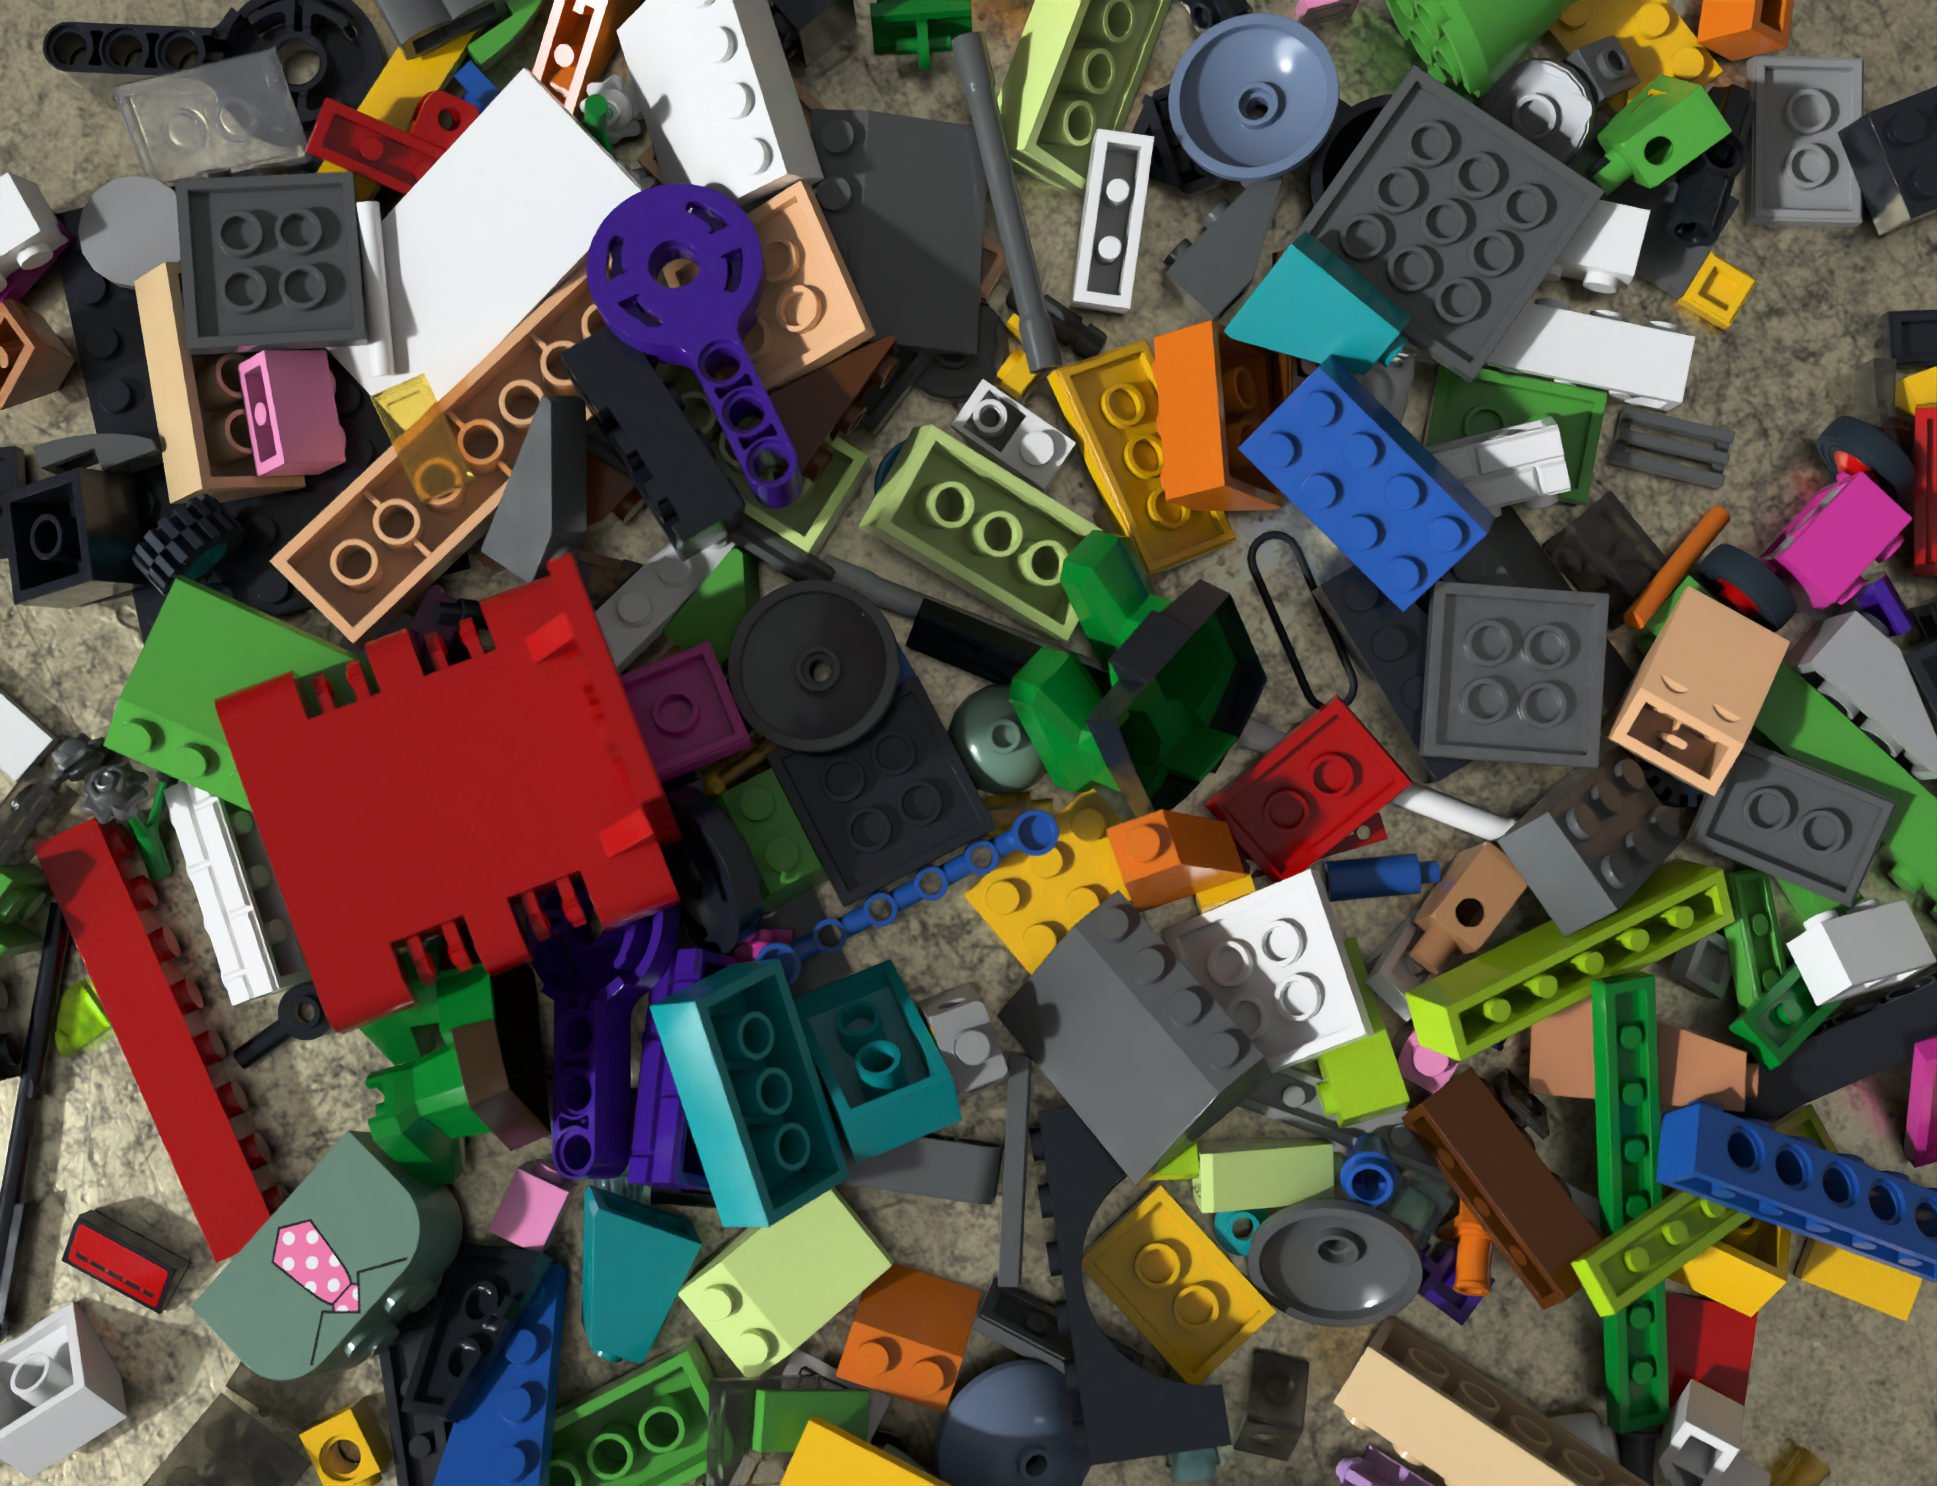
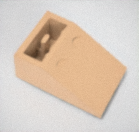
[1600,586,1790,796]

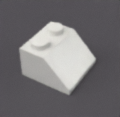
[0,1301,128,1478]

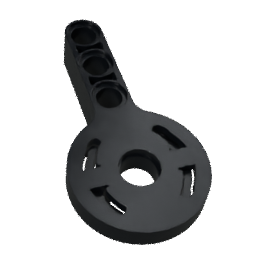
[43,0,388,155]
[620,669,763,955]

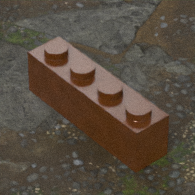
[1401,1067,1606,1310]

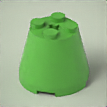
[1385,0,1578,103]

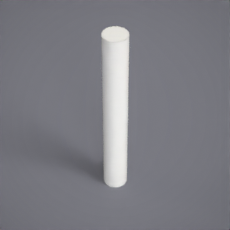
[356,201,395,377]

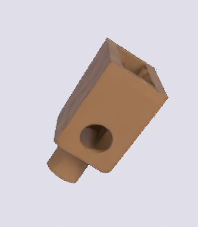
[1409,841,1528,974]

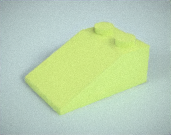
[678,1187,894,1382]

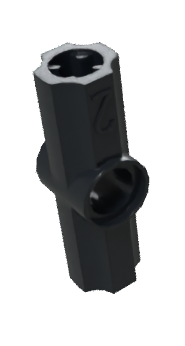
[1665,84,1757,249]

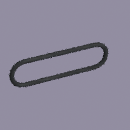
[1247,530,1358,709]

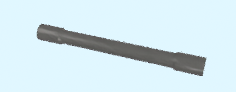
[951,32,1063,374]

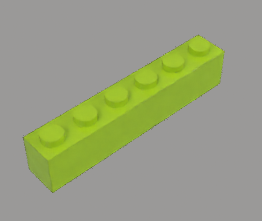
[1405,858,1735,1062]

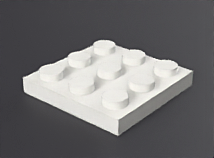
[1162,869,1375,1073]

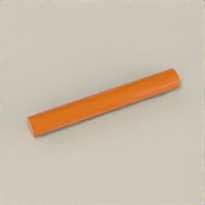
[1623,506,1730,630]

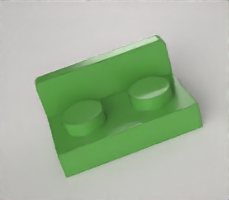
[0,863,48,958]

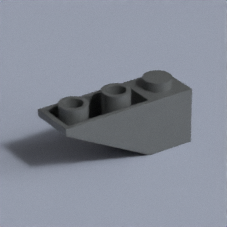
[1162,175,1283,323]

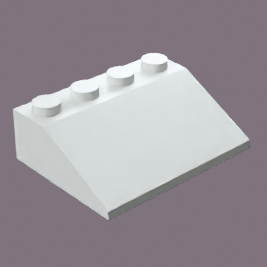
[617,0,824,226]

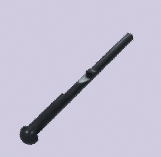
[0,902,70,1343]

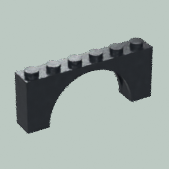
[1029,1107,1232,1466]

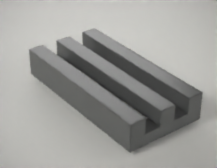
[1609,407,1735,489]

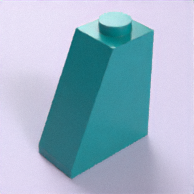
[1223,231,1412,376]
[581,1185,702,1364]

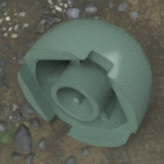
[947,684,1047,795]

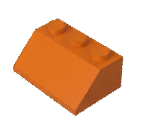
[1152,320,1283,511]

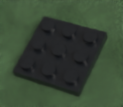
[765,676,997,907]

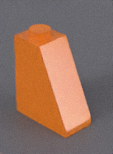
[1106,809,1246,913]

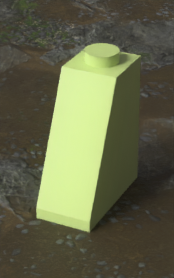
[1192,1137,1343,1213]

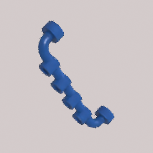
[755,809,1059,986]

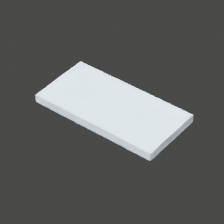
[326,68,644,432]

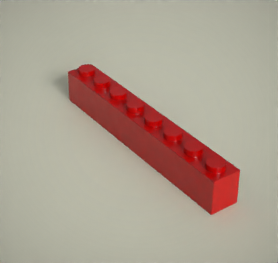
[33,817,290,1263]

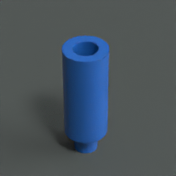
[1324,853,1440,902]

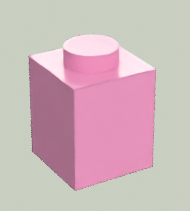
[488,1159,578,1253]

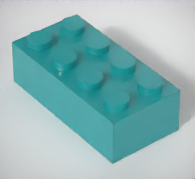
[650,958,851,1227]

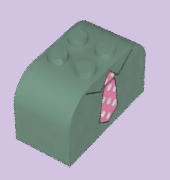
[190,1130,463,1380]

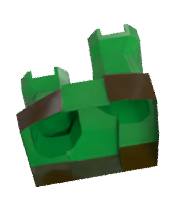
[359,923,551,1187]

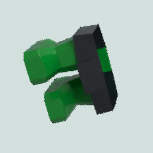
[1008,530,1268,816]

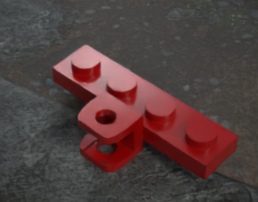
[304,90,479,196]

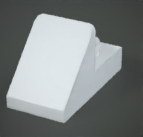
[1364,909,1454,1022]

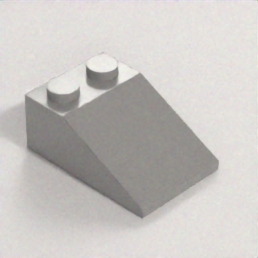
[1783,610,1937,780]

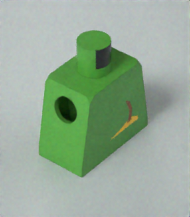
[1584,74,1732,198]

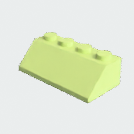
[997,0,1172,197]

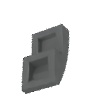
[33,433,163,475]

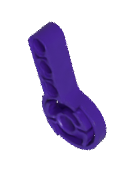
[586,183,804,508]
[526,878,680,1179]

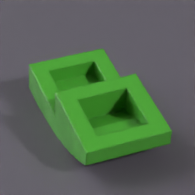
[467,0,547,74]

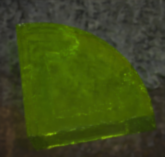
[55,979,112,1059]

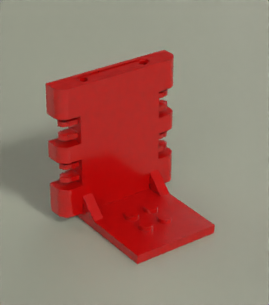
[215,553,683,1034]

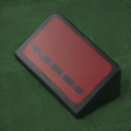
[61,1210,189,1314]

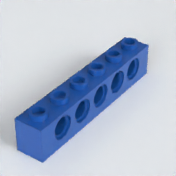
[1656,1100,1937,1283]

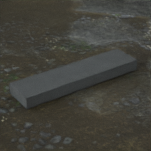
[998,1051,1032,1287]

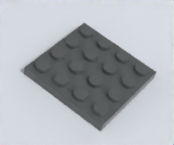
[1282,65,1605,383]

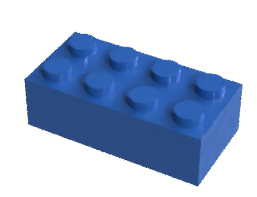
[1238,354,1495,612]

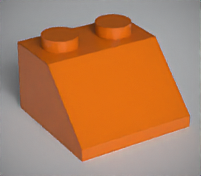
[835,1261,981,1413]

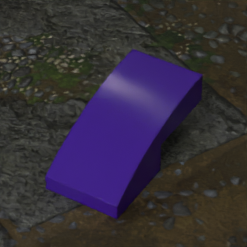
[1855,571,1915,638]

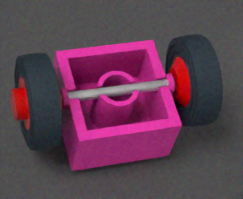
[1698,416,1917,633]

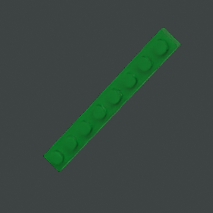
[1591,971,1669,1434]

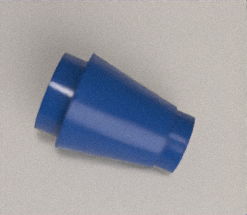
[1340,1133,1399,1206]

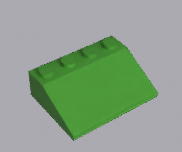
[103,575,381,812]

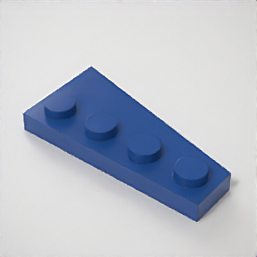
[433,1264,568,1486]

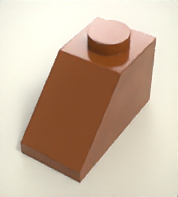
[0,298,75,410]

